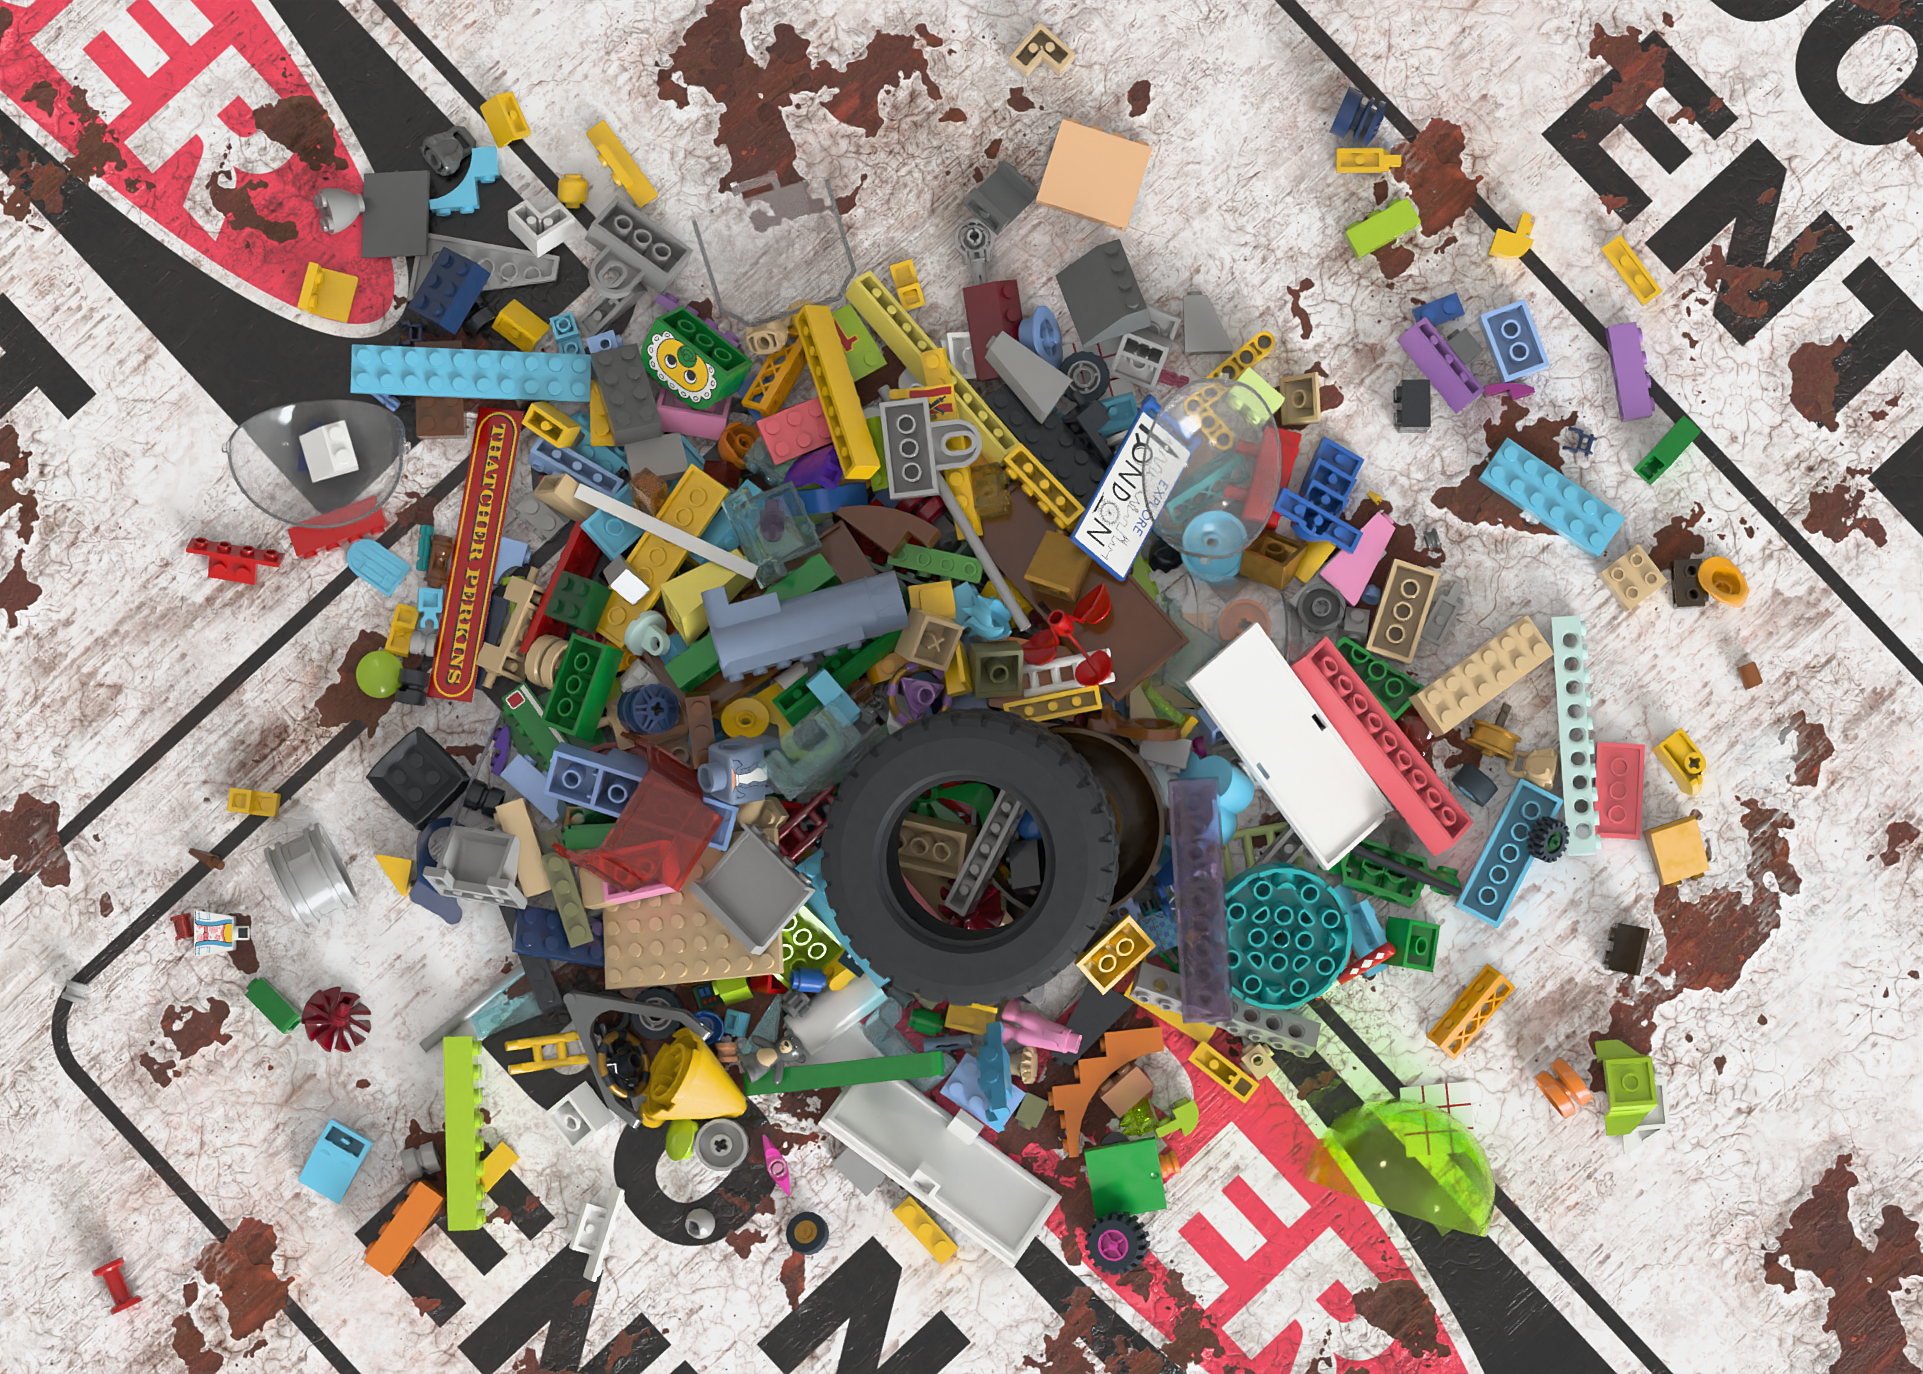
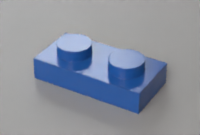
[1412,292,1465,327]

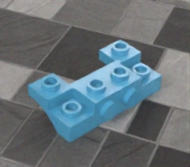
[976,1021,1013,1132]

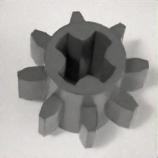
[781,989,810,1018]

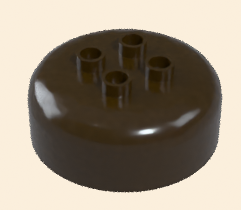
[971,724,1168,914]

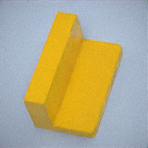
[480,91,532,148]
[492,299,551,352]
[944,640,974,698]

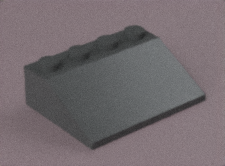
[1056,239,1151,348]

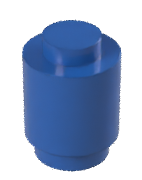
[789,967,826,993]

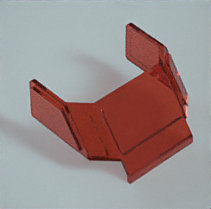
[551,731,724,893]

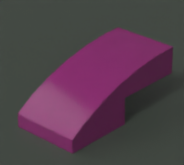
[1483,383,1535,401]

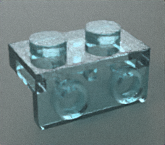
[742,436,795,488]

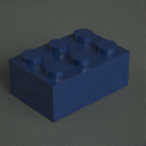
[407,247,491,335]

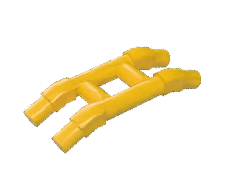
[505,1031,590,1075]

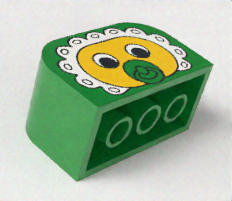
[641,305,753,409]

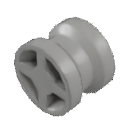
[61,979,90,1004]

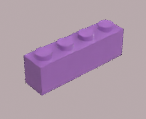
[1397,317,1485,414]
[1605,322,1655,422]

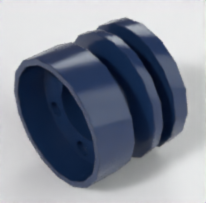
[1329,86,1386,148]
[617,684,679,735]

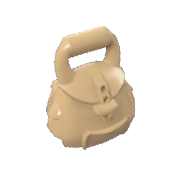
[745,314,791,355]
[1505,748,1561,791]

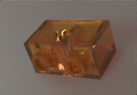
[629,467,669,518]

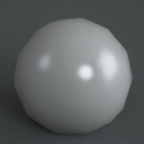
[685,1208,715,1239]

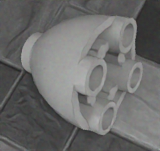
[313,187,365,235]

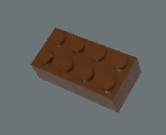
[414,340,467,440]

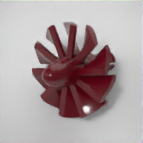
[938,878,1005,930]
[301,986,371,1053]

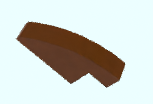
[835,505,942,559]

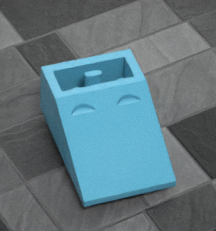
[298,1118,375,1204]

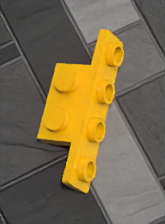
[586,120,658,209]

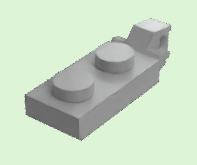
[1420,581,1464,647]

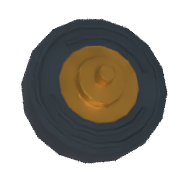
[786,1212,829,1255]

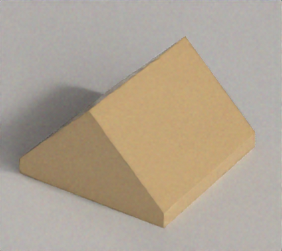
[1279,372,1321,425]

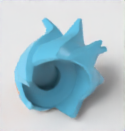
[962,595,1012,642]

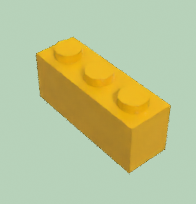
[892,1195,959,1265]

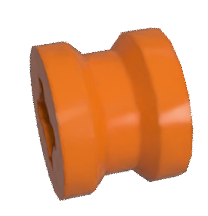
[1158,1150,1181,1178]

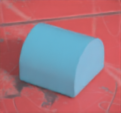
[724,1009,751,1038]

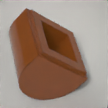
[1736,661,1763,690]

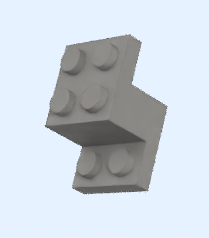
[1109,303,1182,391]

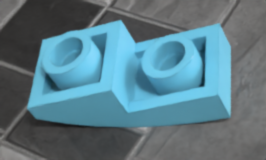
[549,311,586,354]

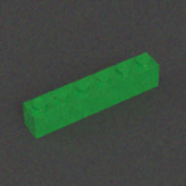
[772,630,902,729]

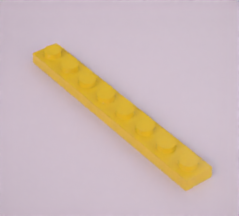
[920,347,983,540]

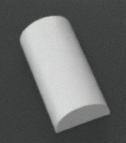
[784,974,889,1056]

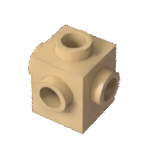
[1239,1041,1277,1081]

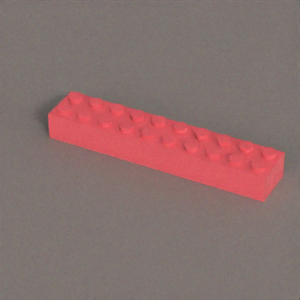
[1290,636,1474,857]

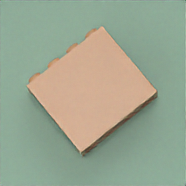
[1036,118,1152,232]

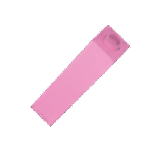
[1317,512,1395,607]

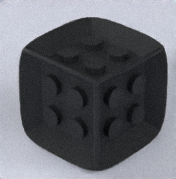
[366,726,471,831]

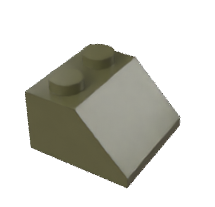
[969,640,1023,699]

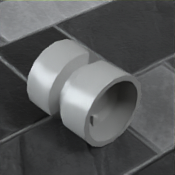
[400,1141,442,1181]

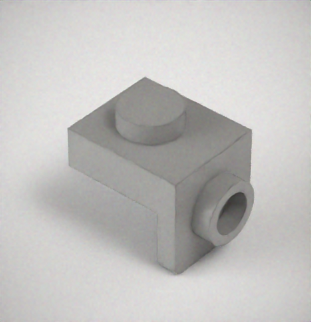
[1341,607,1370,646]

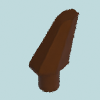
[188,848,225,870]

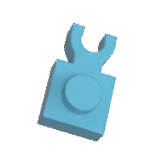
[417,587,443,630]

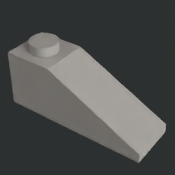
[576,276,648,338]

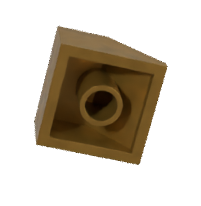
[1239,529,1307,591]

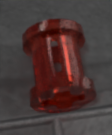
[170,912,194,941]

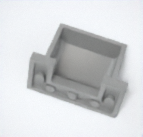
[422,825,528,909]

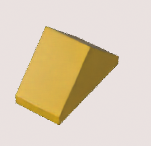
[375,854,415,897]

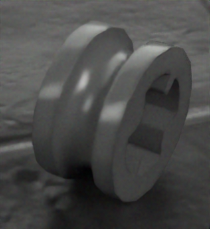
[1423,528,1441,551]

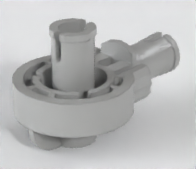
[954,219,995,286]

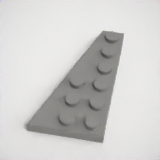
[407,233,560,302]

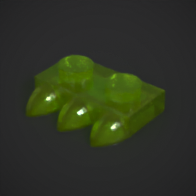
[1116,1094,1159,1137]

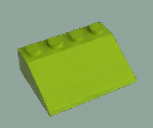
[773,902,846,992]

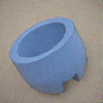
[1361,584,1381,605]

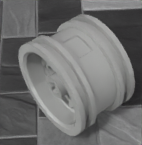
[264,822,359,931]

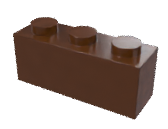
[685,690,716,769]

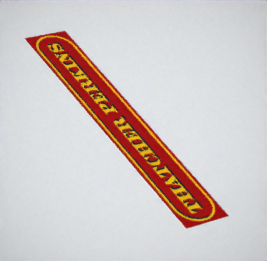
[427,407,524,703]

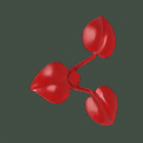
[1020,583,1112,687]

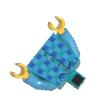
[1134,899,1203,969]

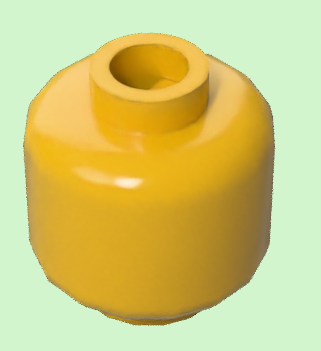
[557,174,589,208]

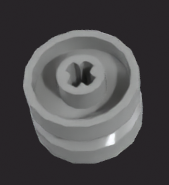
[695,1118,749,1171]

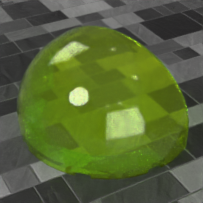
[1303,1098,1496,1237]

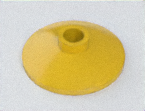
[721,698,769,738]

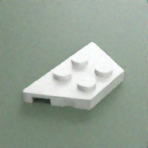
[1622,1076,1670,1154]

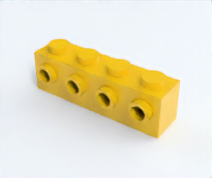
[1004,443,1085,533]

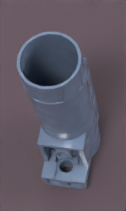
[701,570,910,683]

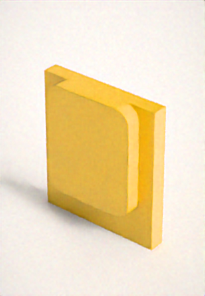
[908,580,956,619]

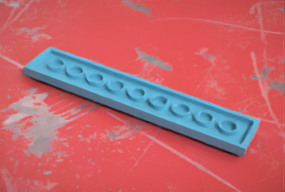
[350,344,591,403]

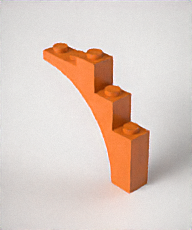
[1048,1027,1164,1158]

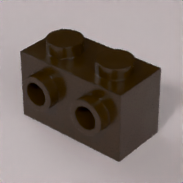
[1670,558,1709,609]

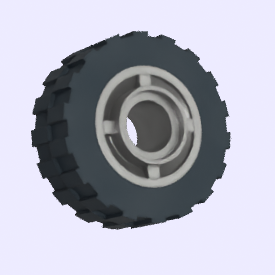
[1059,351,1110,402]
[630,986,684,1040]

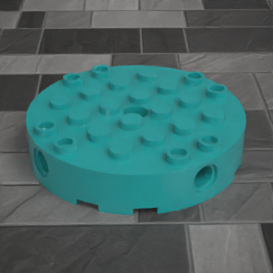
[1205,862,1352,1009]

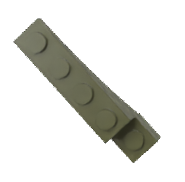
[537,827,595,948]

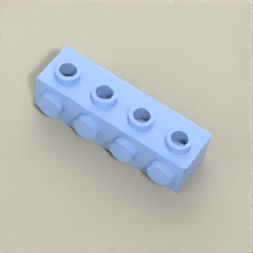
[528,436,624,498]

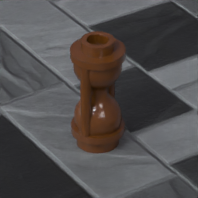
[423,534,454,589]

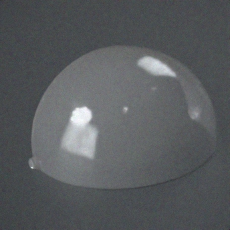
[1142,373,1282,565]
[222,399,411,529]

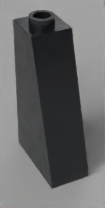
[1050,981,1133,1067]

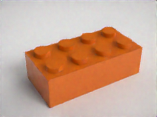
[363,1179,447,1277]

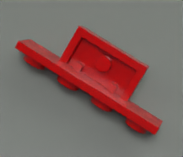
[186,537,285,585]

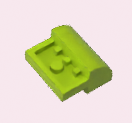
[1153,1097,1199,1138]

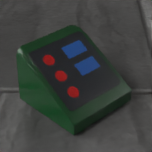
[693,982,724,1010]

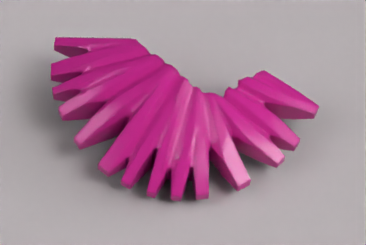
[762,1134,790,1196]

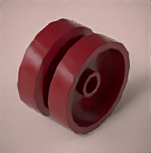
[895,495,948,525]

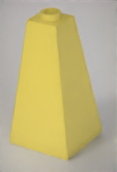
[660,549,750,646]

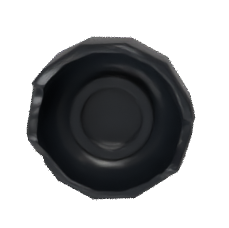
[1148,538,1183,574]

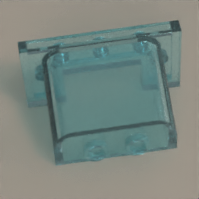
[721,481,822,589]
[758,700,864,801]

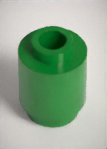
[908,1007,945,1037]

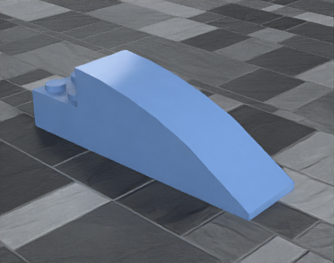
[543,742,739,852]

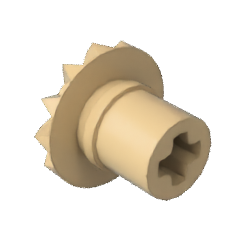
[1009,1046,1039,1084]

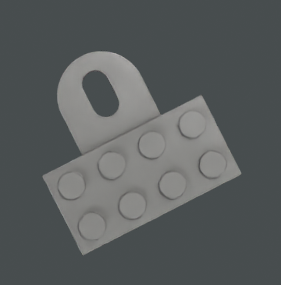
[585,195,694,299]
[879,397,982,501]

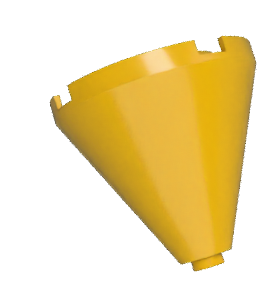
[641,1028,747,1120]

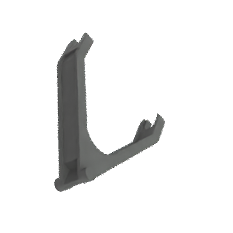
[563,990,713,1129]

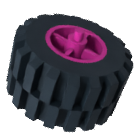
[1085,1211,1150,1275]

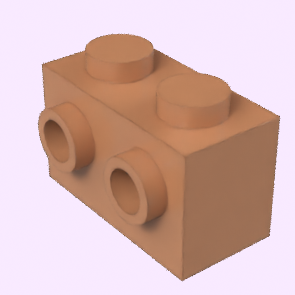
[1097,1060,1155,1118]

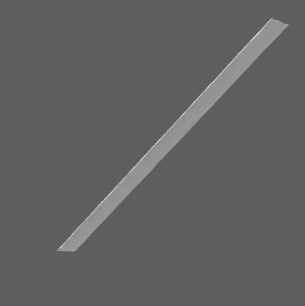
[574,483,759,580]

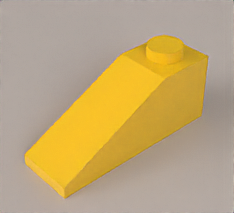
[1188,1040,1260,1103]

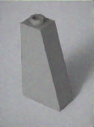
[985,331,1073,424]

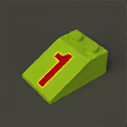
[832,303,887,382]

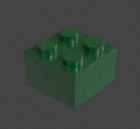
[544,570,613,634]

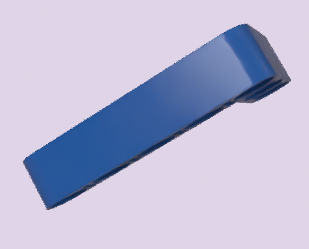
[763,482,868,518]

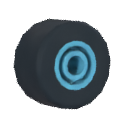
[1452,762,1498,807]

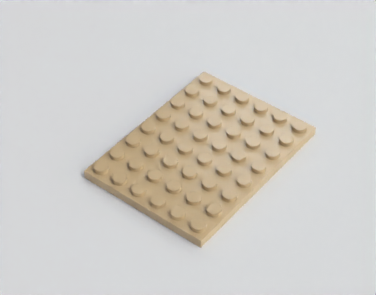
[603,828,784,990]

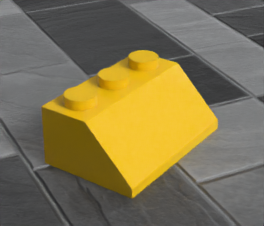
[1075,914,1156,995]

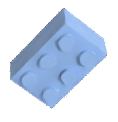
[1477,299,1550,383]
[940,1052,1026,1133]

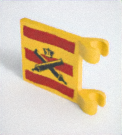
[889,383,957,422]

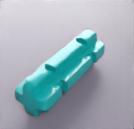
[416,525,434,572]

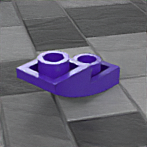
[490,725,512,776]

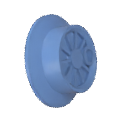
[1019,305,1063,369]

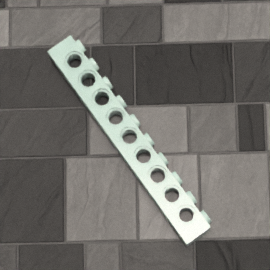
[1551,615,1601,856]

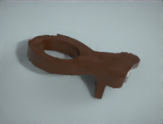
[1085,702,1181,742]

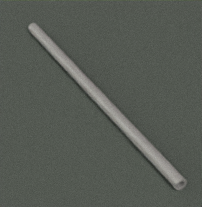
[878,385,1031,631]
[419,908,603,1053]

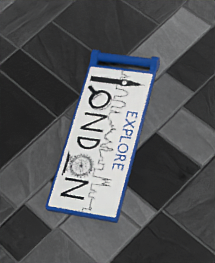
[1070,394,1202,582]

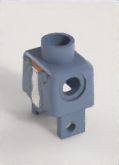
[697,734,782,805]

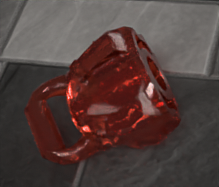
[1396,712,1438,760]

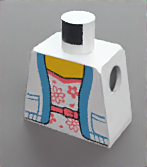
[194,911,250,956]

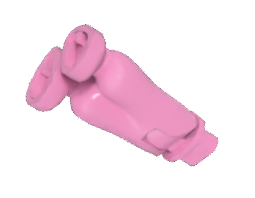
[1001,1000,1082,1054]

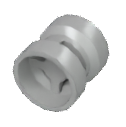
[410,630,438,657]

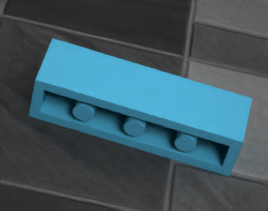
[689,479,775,565]

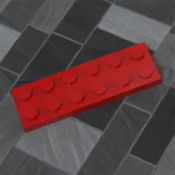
[519,520,602,655]

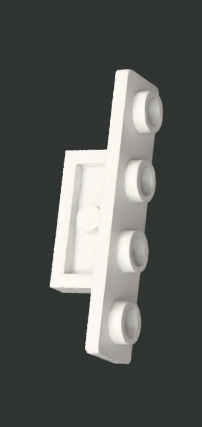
[569,1185,625,1282]

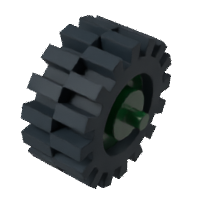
[1526,816,1570,863]

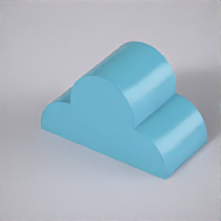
[1175,751,1254,848]

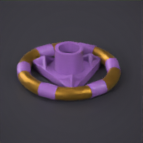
[887,661,953,726]

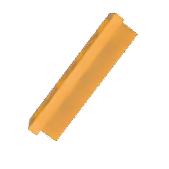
[741,328,808,419]
[1426,963,1516,1060]

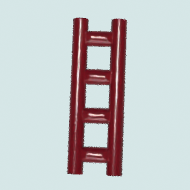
[778,781,837,861]

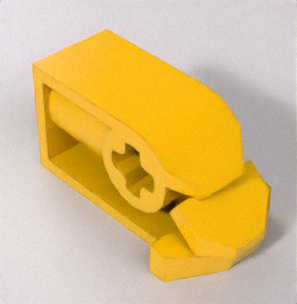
[1651,727,1706,795]

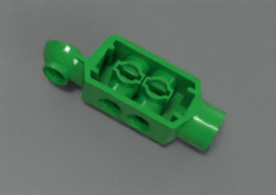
[1317,838,1461,908]

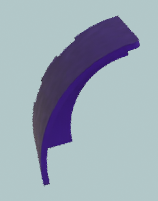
[781,444,843,492]

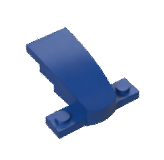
[1270,437,1365,554]

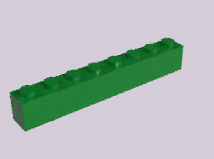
[664,553,842,694]

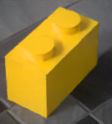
[522,401,582,448]

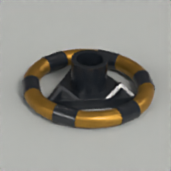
[597,1030,651,1099]

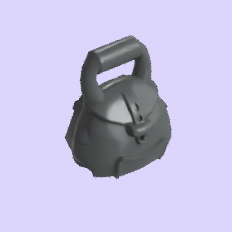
[420,126,477,176]

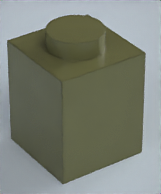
[1015,1092,1049,1130]

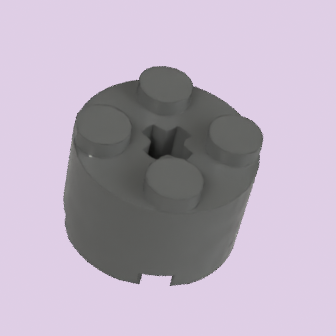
[1296,583,1346,633]

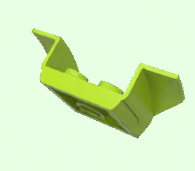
[1595,1039,1658,1136]

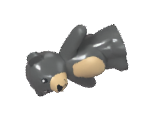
[738,1029,806,1084]

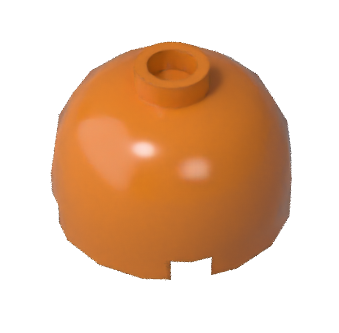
[718,421,765,470]

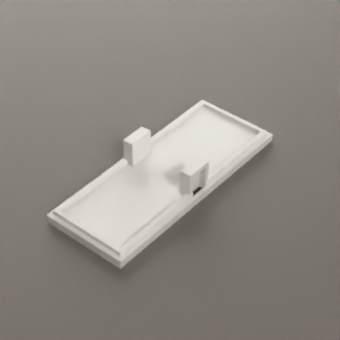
[1185,622,1395,871]
[818,1055,1062,1268]

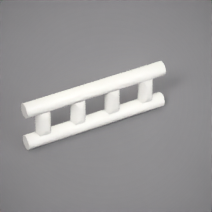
[1023,648,1115,699]

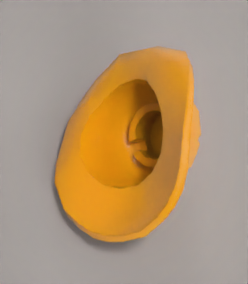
[1698,556,1749,608]

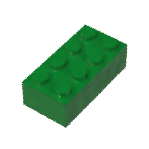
[540,633,624,742]

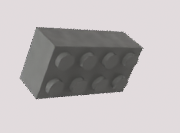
[591,343,662,447]

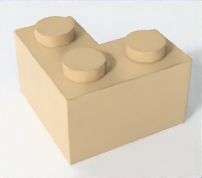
[1008,23,1076,78]

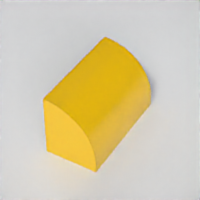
[1294,540,1336,586]

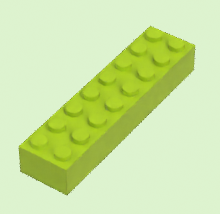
[443,1036,486,1231]

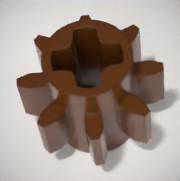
[846,676,876,706]

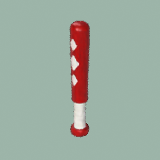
[1315,942,1396,1001]

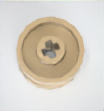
[525,634,569,690]

